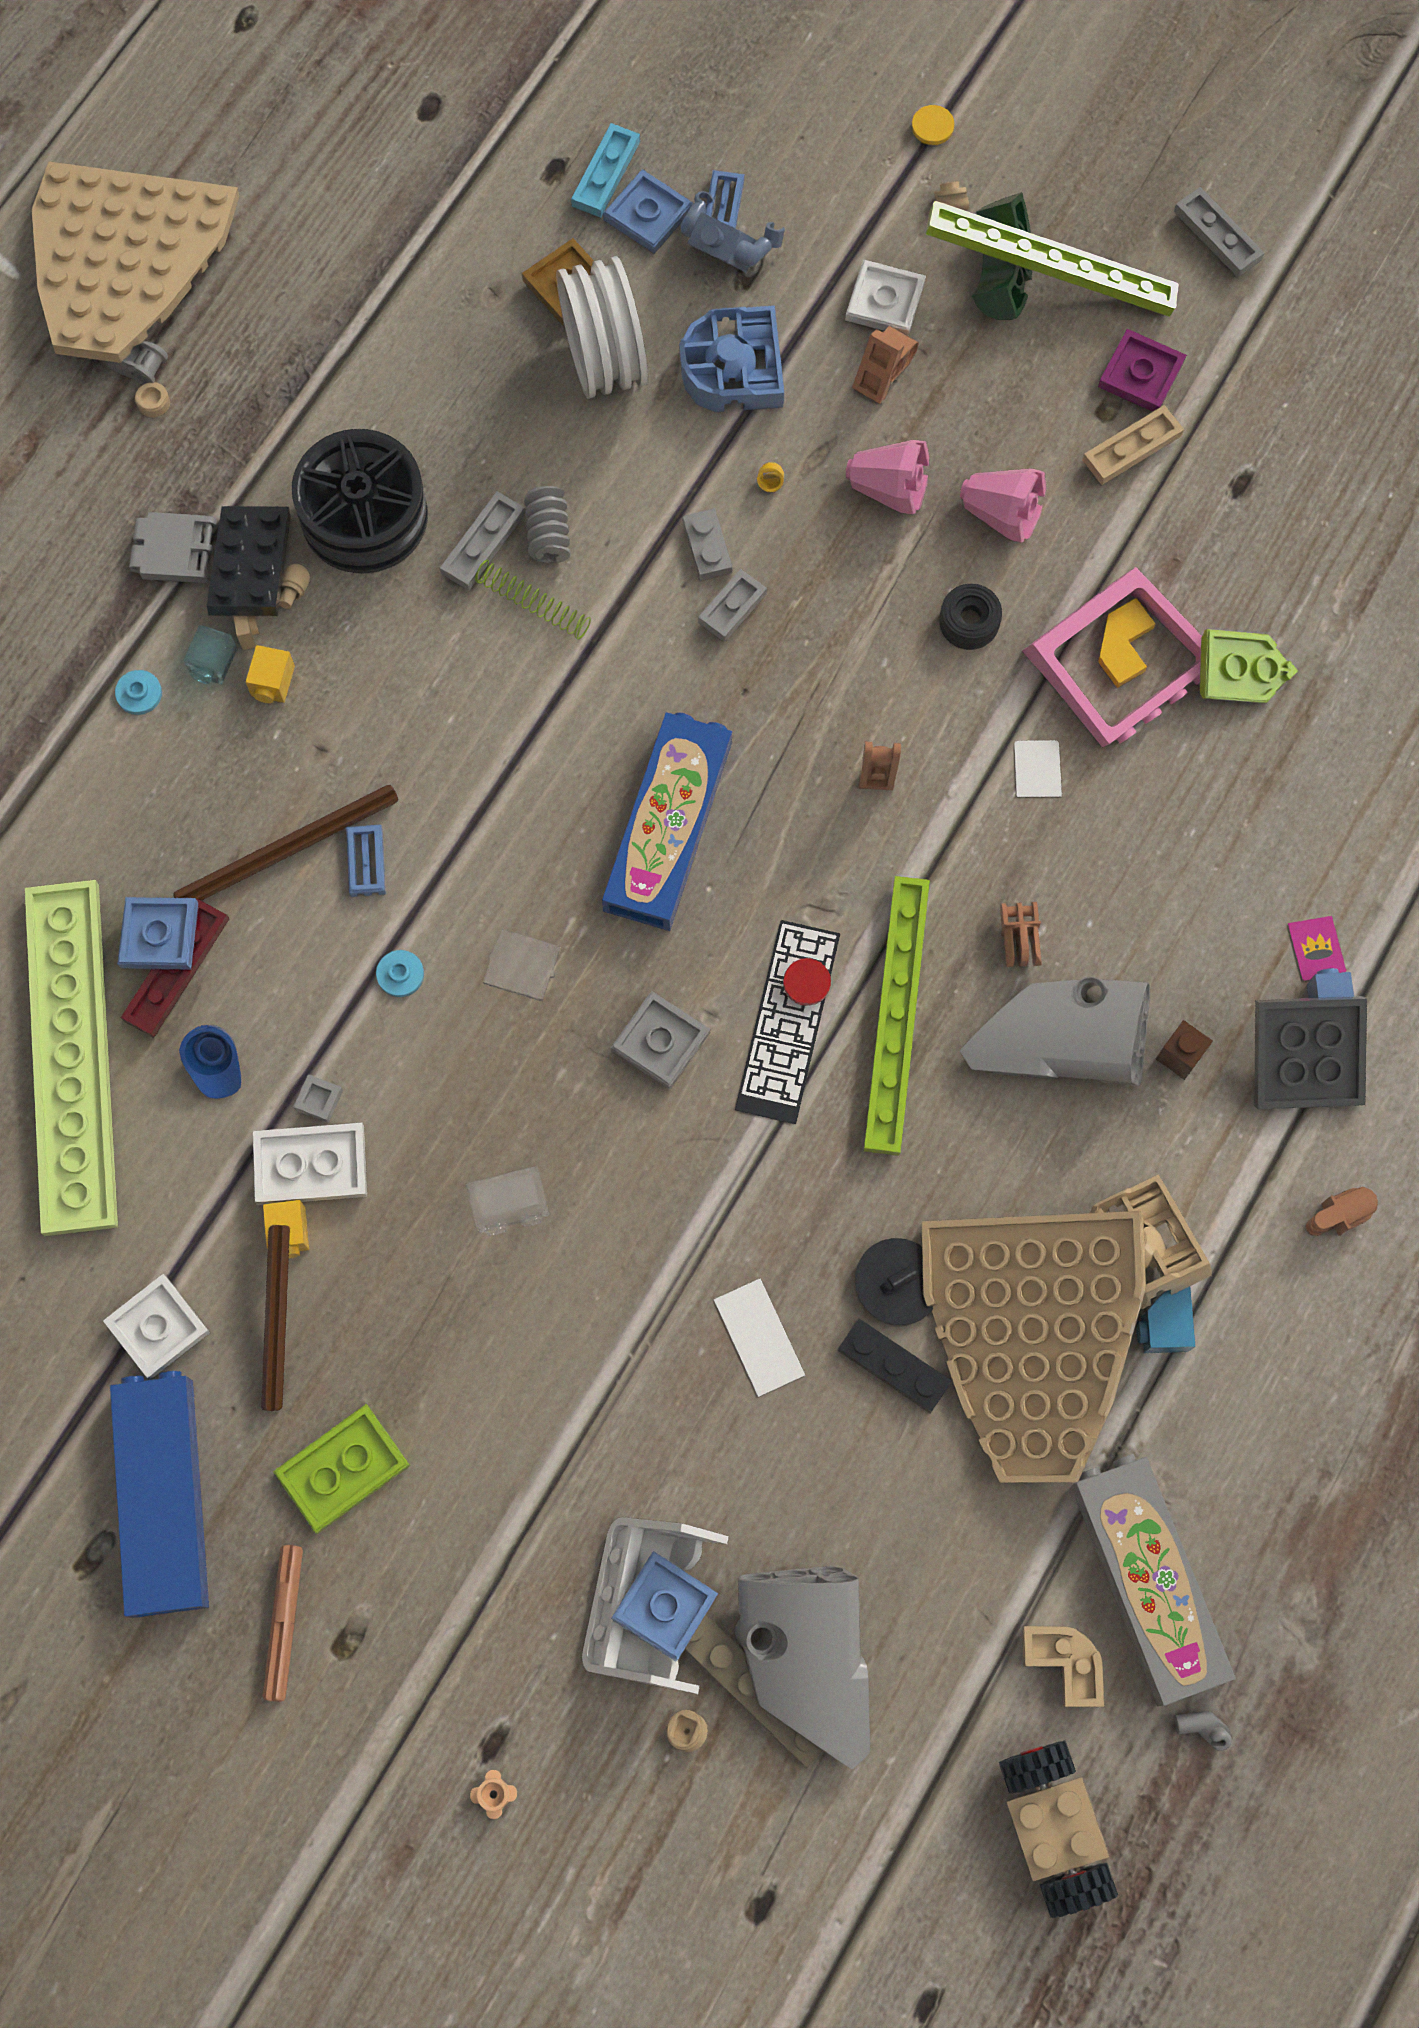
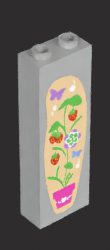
[1071,1454,1236,1707]

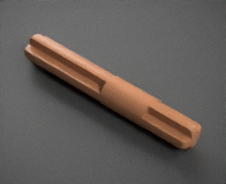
[263,1545,303,1702]

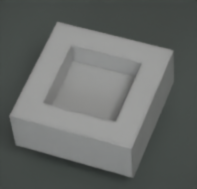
[293,1074,343,1123]

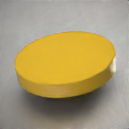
[912,105,955,145]

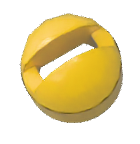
[757,462,784,492]

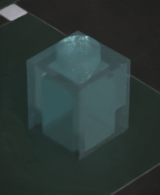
[184,625,237,685]

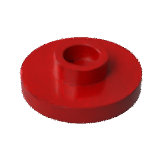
[783,958,831,1006]

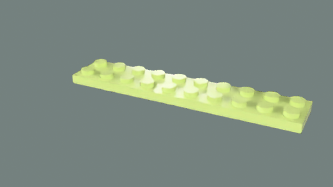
[25,880,118,1236]

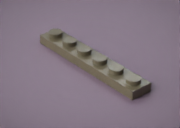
[685,1615,823,1768]

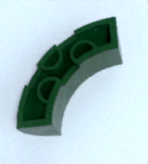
[972,192,1032,320]

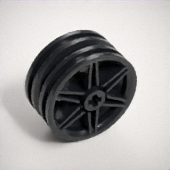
[292,429,428,574]

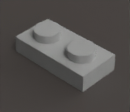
[682,508,732,581]
[698,569,767,642]

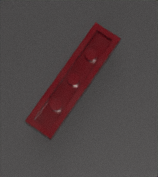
[120,899,229,1038]

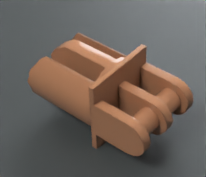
[1000,902,1042,967]
[1306,1187,1378,1236]

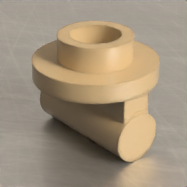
[934,181,969,211]

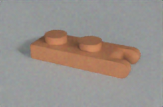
[859,741,901,790]

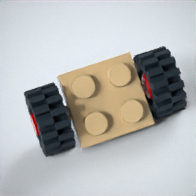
[999,1740,1118,1918]

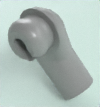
[1174,1711,1232,1751]

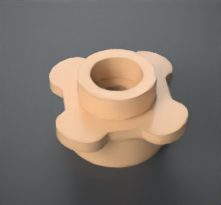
[470,1770,517,1819]

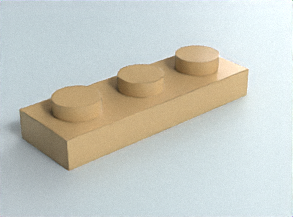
[1082,405,1184,485]

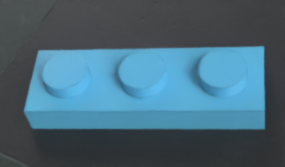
[571,123,640,218]

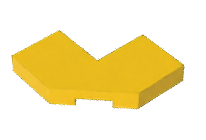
[1098,598,1155,688]

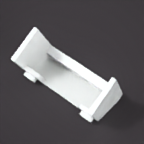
[582,1517,729,1694]

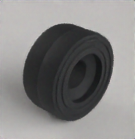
[939,584,1002,650]

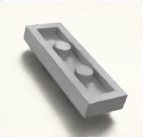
[1174,187,1265,278]
[440,491,525,590]

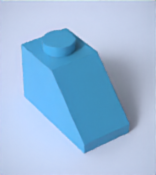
[1136,1287,1196,1353]

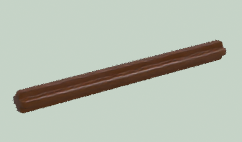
[173,785,398,901]

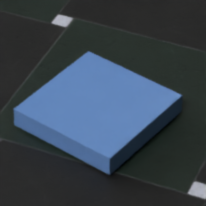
[603,169,693,254]
[117,897,198,970]
[611,1551,718,1662]

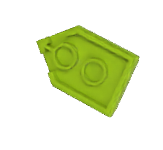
[1200,629,1298,703]

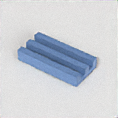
[706,170,745,229]
[346,825,386,897]

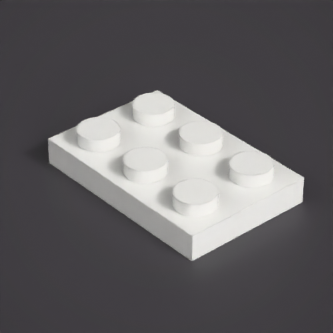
[253,1123,367,1205]

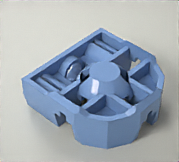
[679,305,784,412]

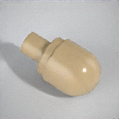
[279,564,310,609]

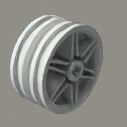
[556,256,648,399]

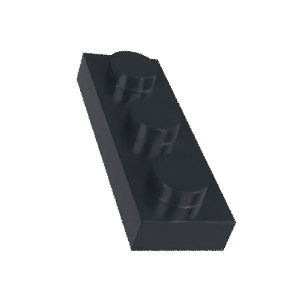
[838,1318,952,1414]

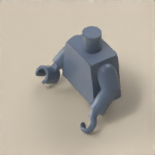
[681,191,785,273]

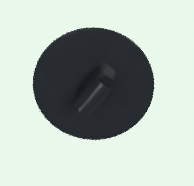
[855,1238,933,1325]

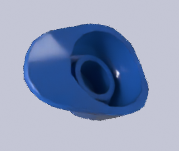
[179,1025,241,1099]

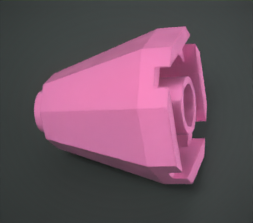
[846,440,929,514]
[960,469,1046,543]

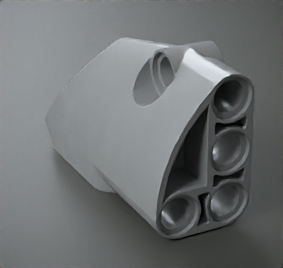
[960,976,1150,1086]
[734,1566,870,1770]

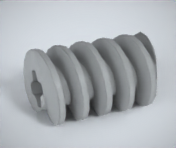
[524,486,571,563]

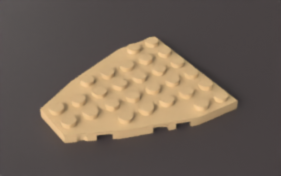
[32,162,239,363]
[922,1211,1146,1483]

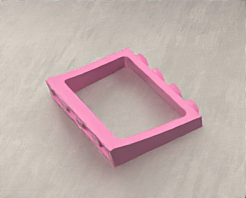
[1022,567,1202,747]

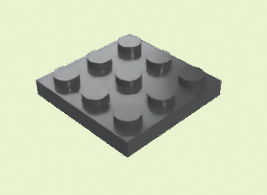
[1254,996,1367,1109]

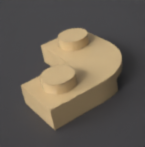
[1022,1626,1104,1707]

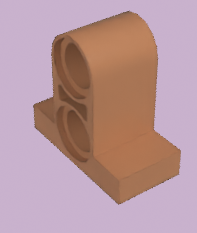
[852,326,919,404]

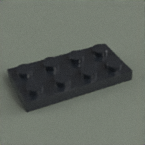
[206,506,291,616]

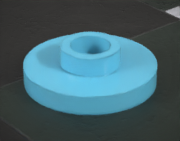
[115,670,162,715]
[376,950,424,997]

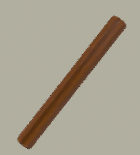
[261,1225,290,1411]

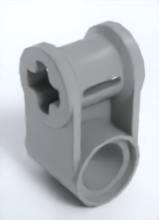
[105,341,168,384]

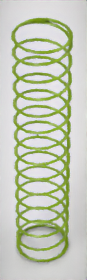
[475,560,591,640]

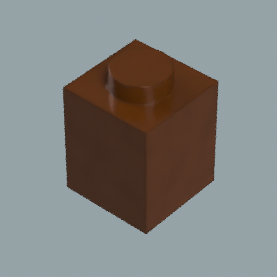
[1155,1020,1213,1080]

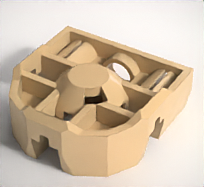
[1090,1174,1212,1309]

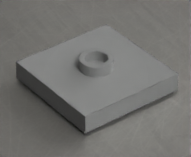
[611,991,711,1089]

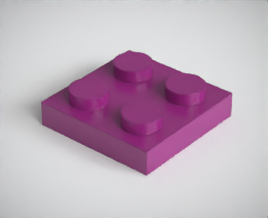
[1098,329,1187,412]

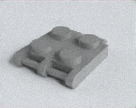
[129,512,217,583]

